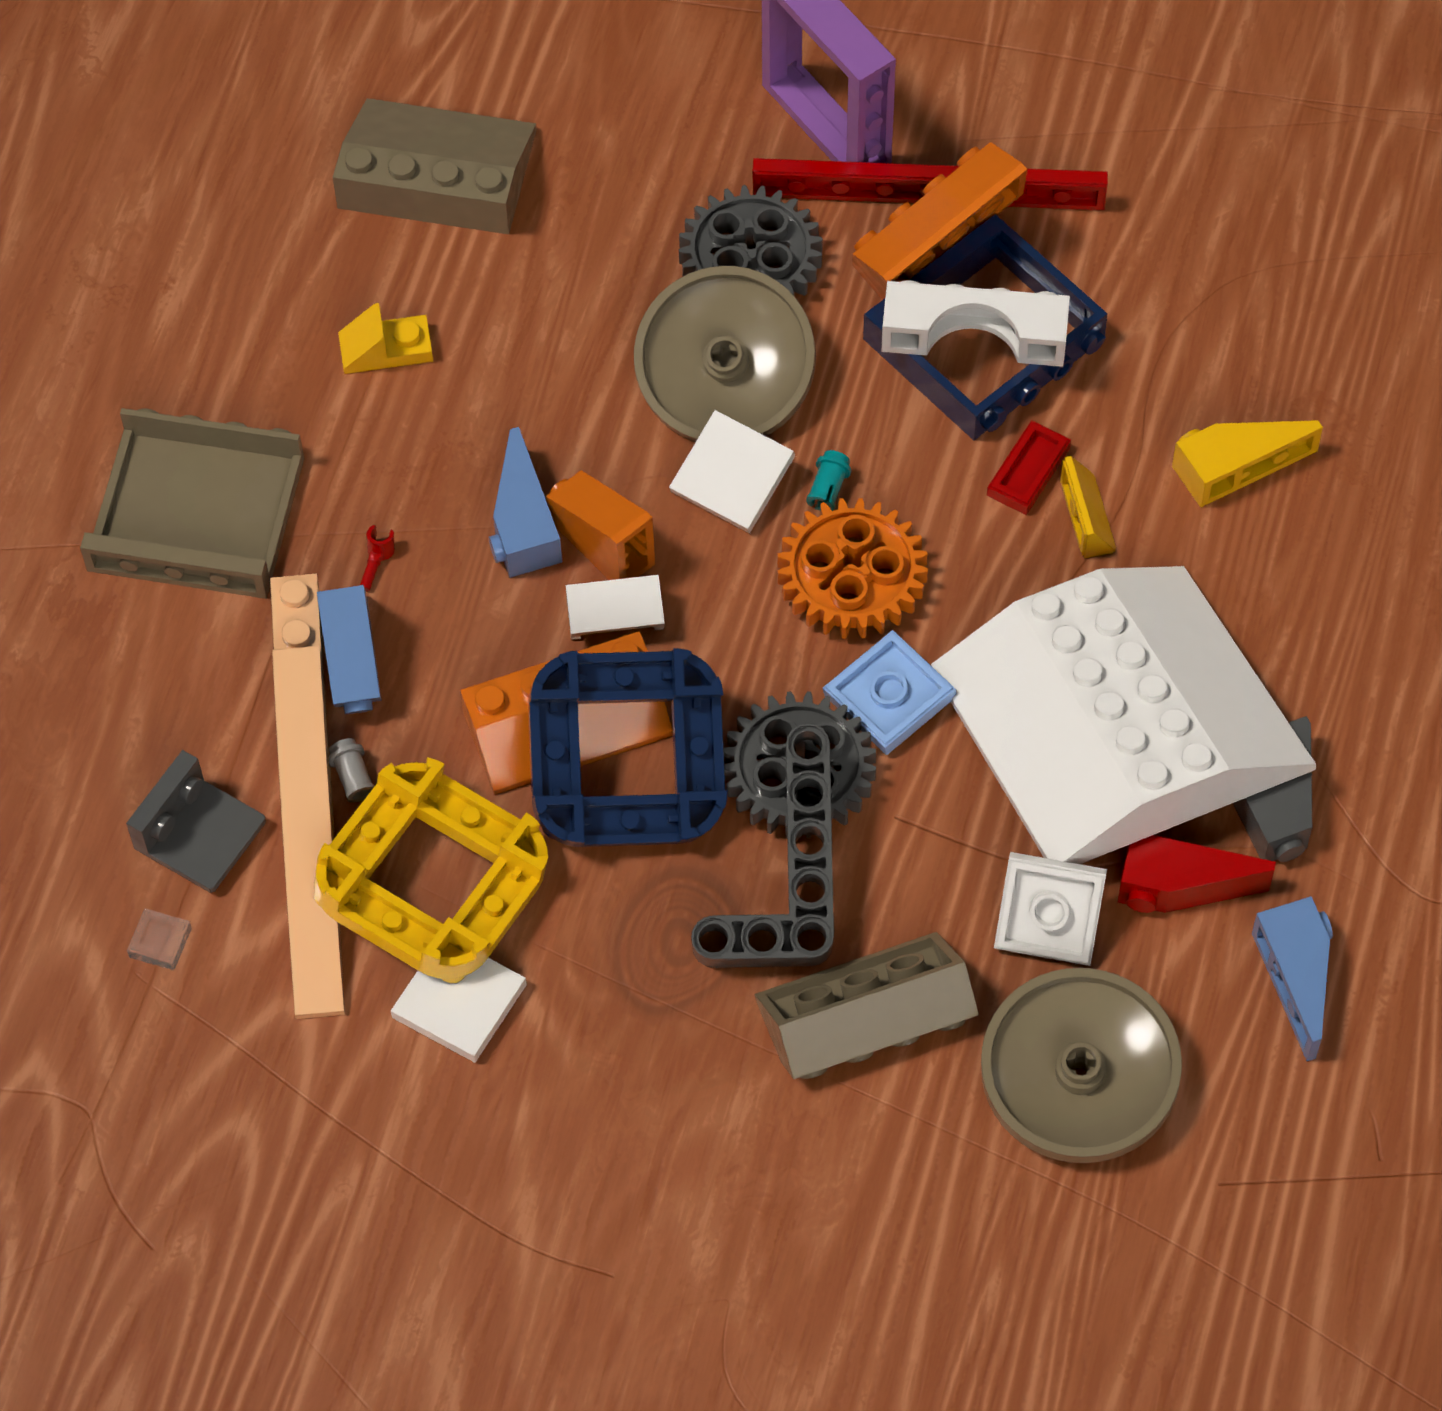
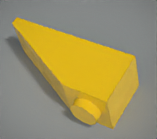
[1172,420,1323,508]

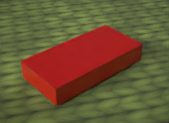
[986,420,1071,515]

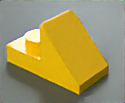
[338,303,433,374]

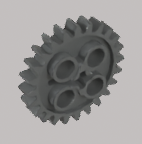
[678,185,823,296]
[723,691,876,838]

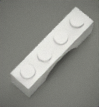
[881,280,1070,367]

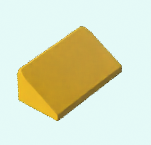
[1060,456,1116,558]

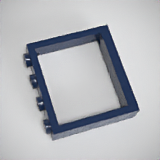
[863,214,1108,441]

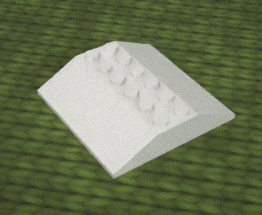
[931,566,1316,864]

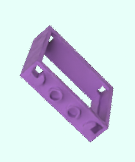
[762,0,896,163]

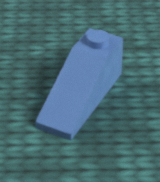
[488,427,562,578]
[1252,896,1333,1061]

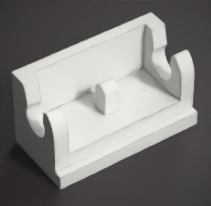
[565,575,665,640]

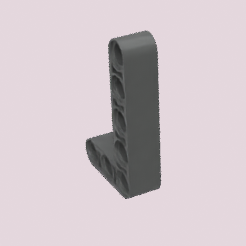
[691,723,834,968]

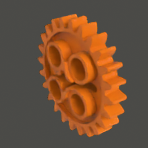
[777,498,928,639]

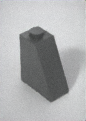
[1233,716,1312,862]

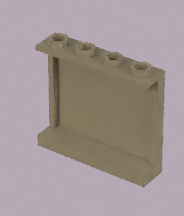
[80,408,304,599]

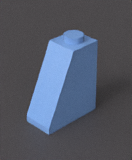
[317,585,382,714]

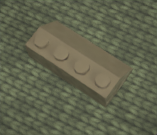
[754,932,979,1079]

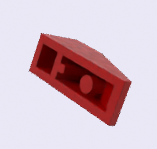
[1117,835,1276,913]

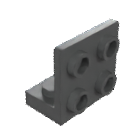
[126,750,266,893]

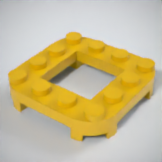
[314,757,548,983]

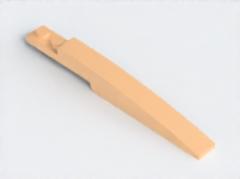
[270,573,345,1019]

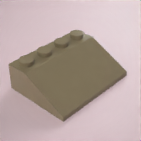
[332,98,537,234]

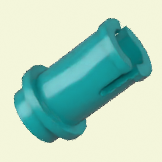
[806,450,852,511]

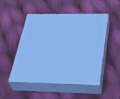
[823,630,956,755]

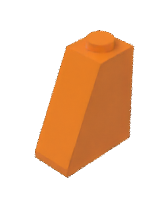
[546,470,655,580]

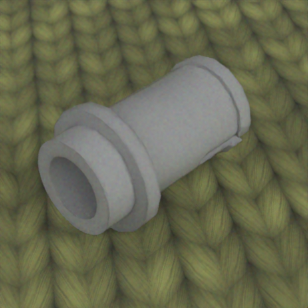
[328,738,374,803]

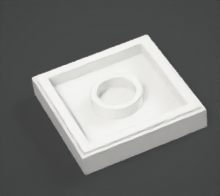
[669,410,795,533]
[994,852,1107,966]
[391,958,527,1063]

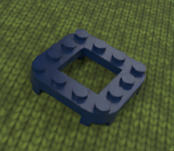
[528,648,728,847]

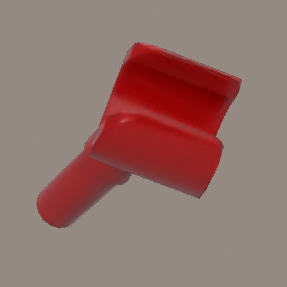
[359,525,395,592]

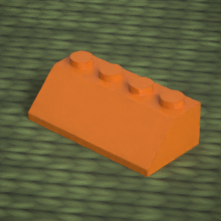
[852,142,1027,300]
[460,631,673,795]

